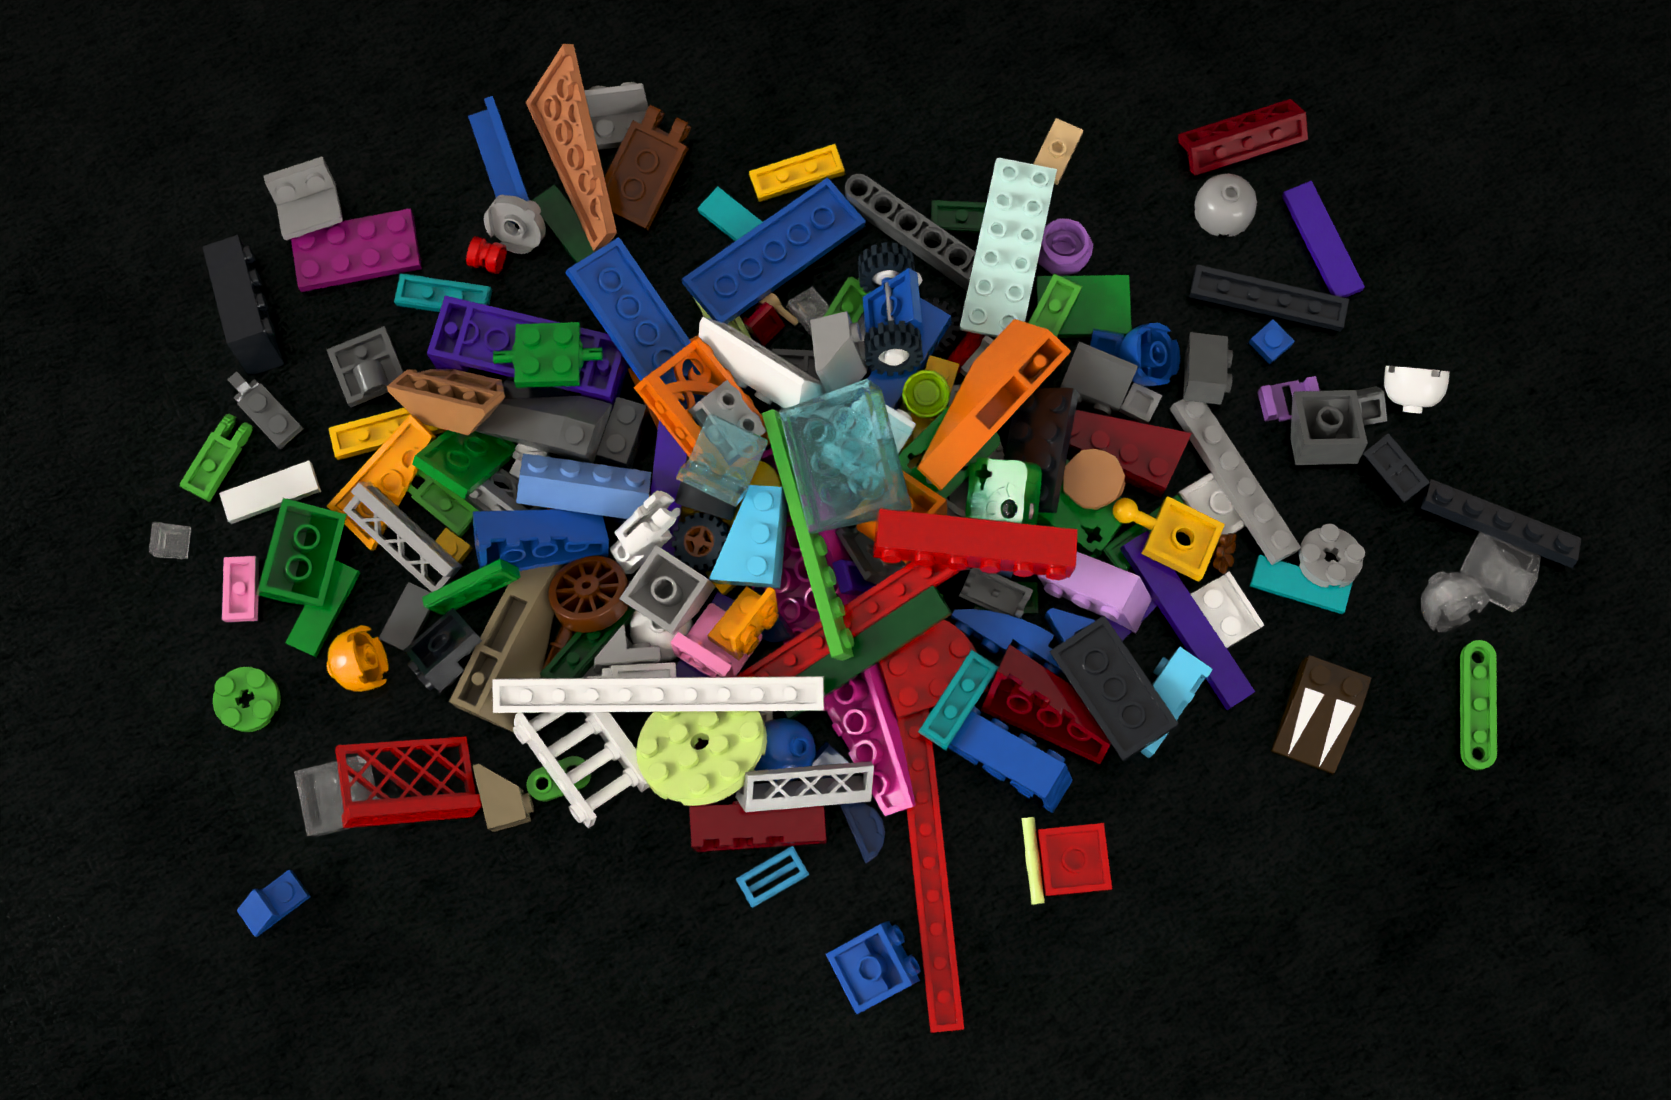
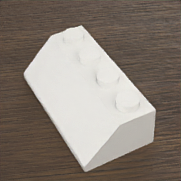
[699,317,825,420]

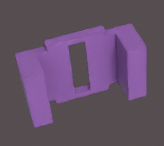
[1257,376,1320,422]

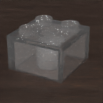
[294,756,378,836]

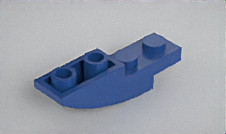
[950,609,1066,679]

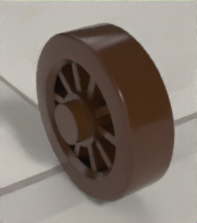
[548,556,629,633]

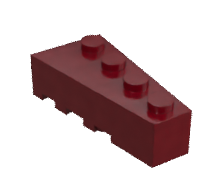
[1067,410,1192,498]
[980,644,1111,764]
[689,801,827,852]

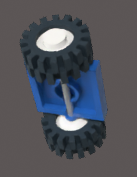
[858,242,923,376]

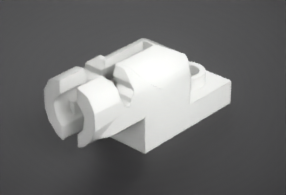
[609,491,680,574]

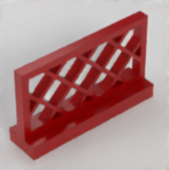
[335,737,481,828]

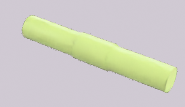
[1022,817,1045,904]

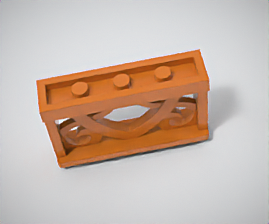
[634,337,770,488]

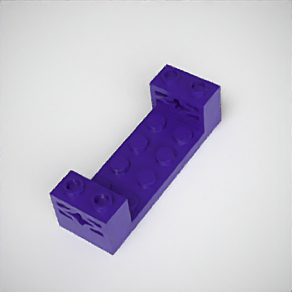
[427,296,629,411]

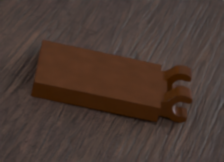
[604,105,691,230]

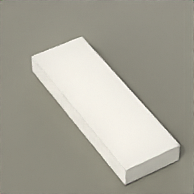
[219,461,321,524]

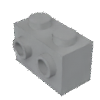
[688,380,767,461]

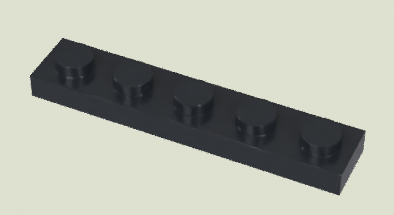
[1189,265,1349,332]
[1421,479,1582,568]

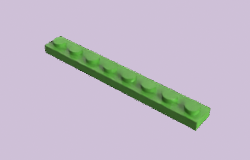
[762,409,854,661]

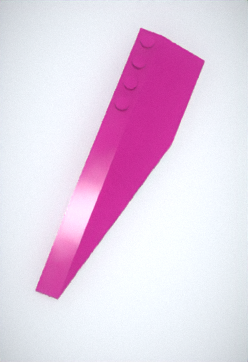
[720,438,916,816]

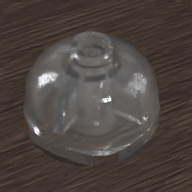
[1421,571,1489,632]

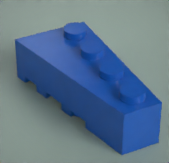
[473,509,609,571]
[947,706,1073,813]

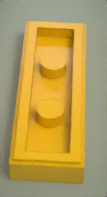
[749,144,845,202]

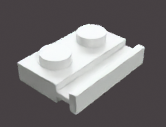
[1191,571,1264,648]

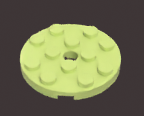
[636,711,767,806]

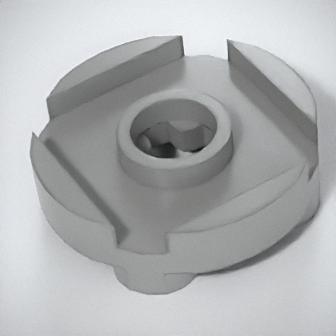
[484,195,546,254]
[1297,524,1365,588]

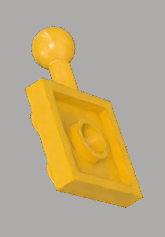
[1113,496,1225,582]

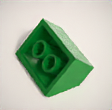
[256,498,347,607]

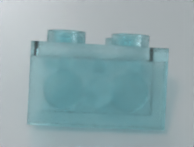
[676,414,768,507]

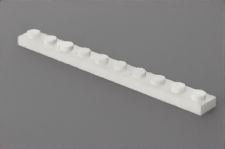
[493,676,824,713]

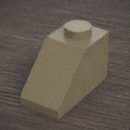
[473,764,534,832]

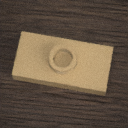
[1034,118,1083,185]

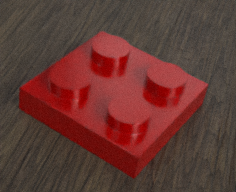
[1037,823,1112,897]

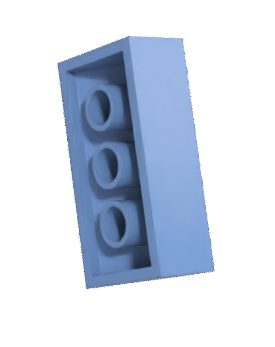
[516,453,651,519]

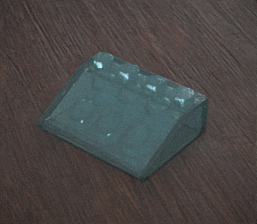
[779,379,912,534]

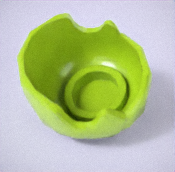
[902,370,950,419]

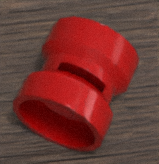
[466,236,507,274]

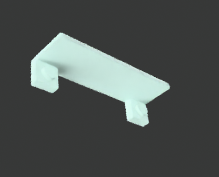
[960,158,1057,338]

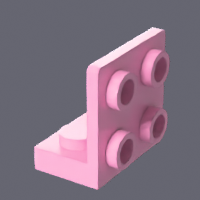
[671,603,763,677]

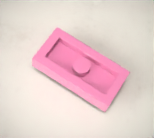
[222,556,259,622]

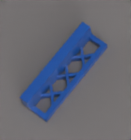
[468,96,529,224]

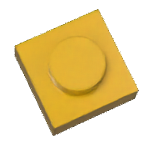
[435,528,473,564]

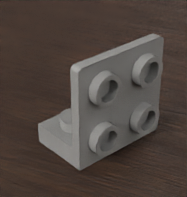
[584,82,648,150]
[264,156,343,240]

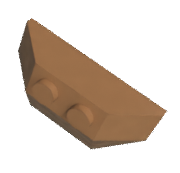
[387,369,505,435]

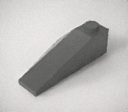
[475,396,613,464]

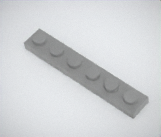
[1170,399,1301,565]

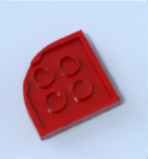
[878,620,989,719]

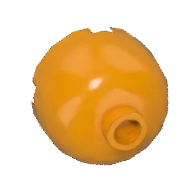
[327,625,388,692]

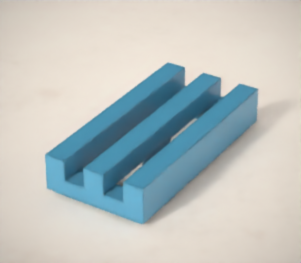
[736,846,809,908]

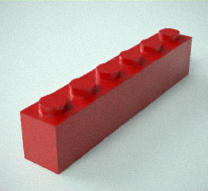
[873,509,1078,580]

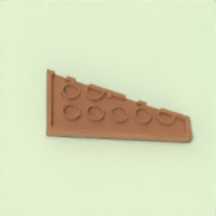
[526,44,617,251]

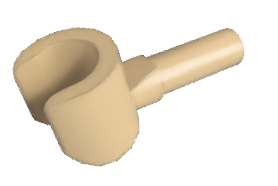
[759,293,800,326]

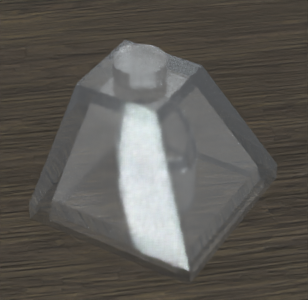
[1454,532,1541,612]

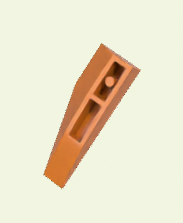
[917,319,1071,491]

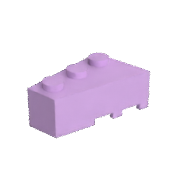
[1038,552,1152,634]

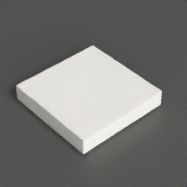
[1177,473,1246,543]

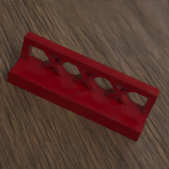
[1178,99,1308,175]

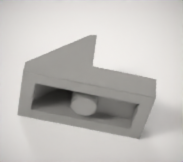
[593,625,661,672]

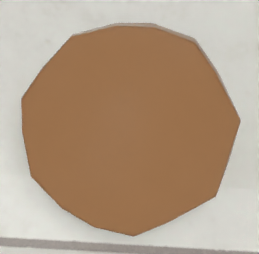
[1063,449,1126,510]

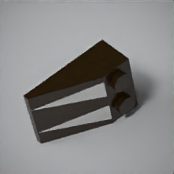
[1271,655,1372,774]

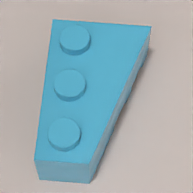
[709,485,788,588]
[1140,647,1213,758]

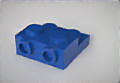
[826,921,920,1015]

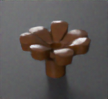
[1212,533,1237,574]

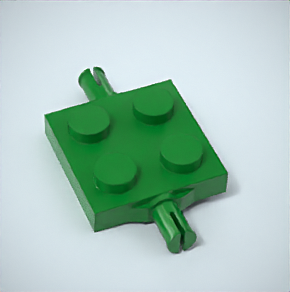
[493,322,603,388]

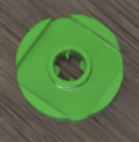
[213,667,281,732]

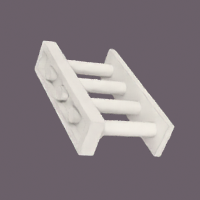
[513,677,649,828]

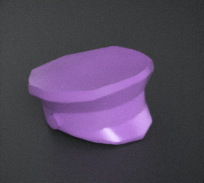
[1038,218,1093,276]

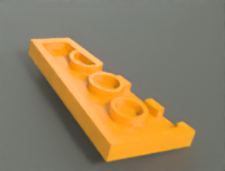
[327,415,436,550]

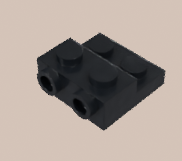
[404,608,482,692]

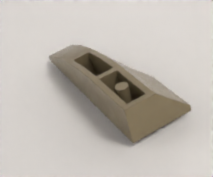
[449,564,565,733]

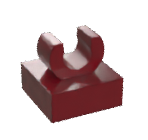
[743,302,785,347]

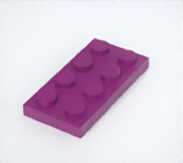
[291,209,422,292]

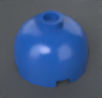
[1118,323,1180,386]
[754,718,816,783]

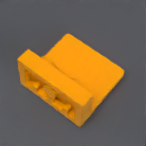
[707,586,779,661]

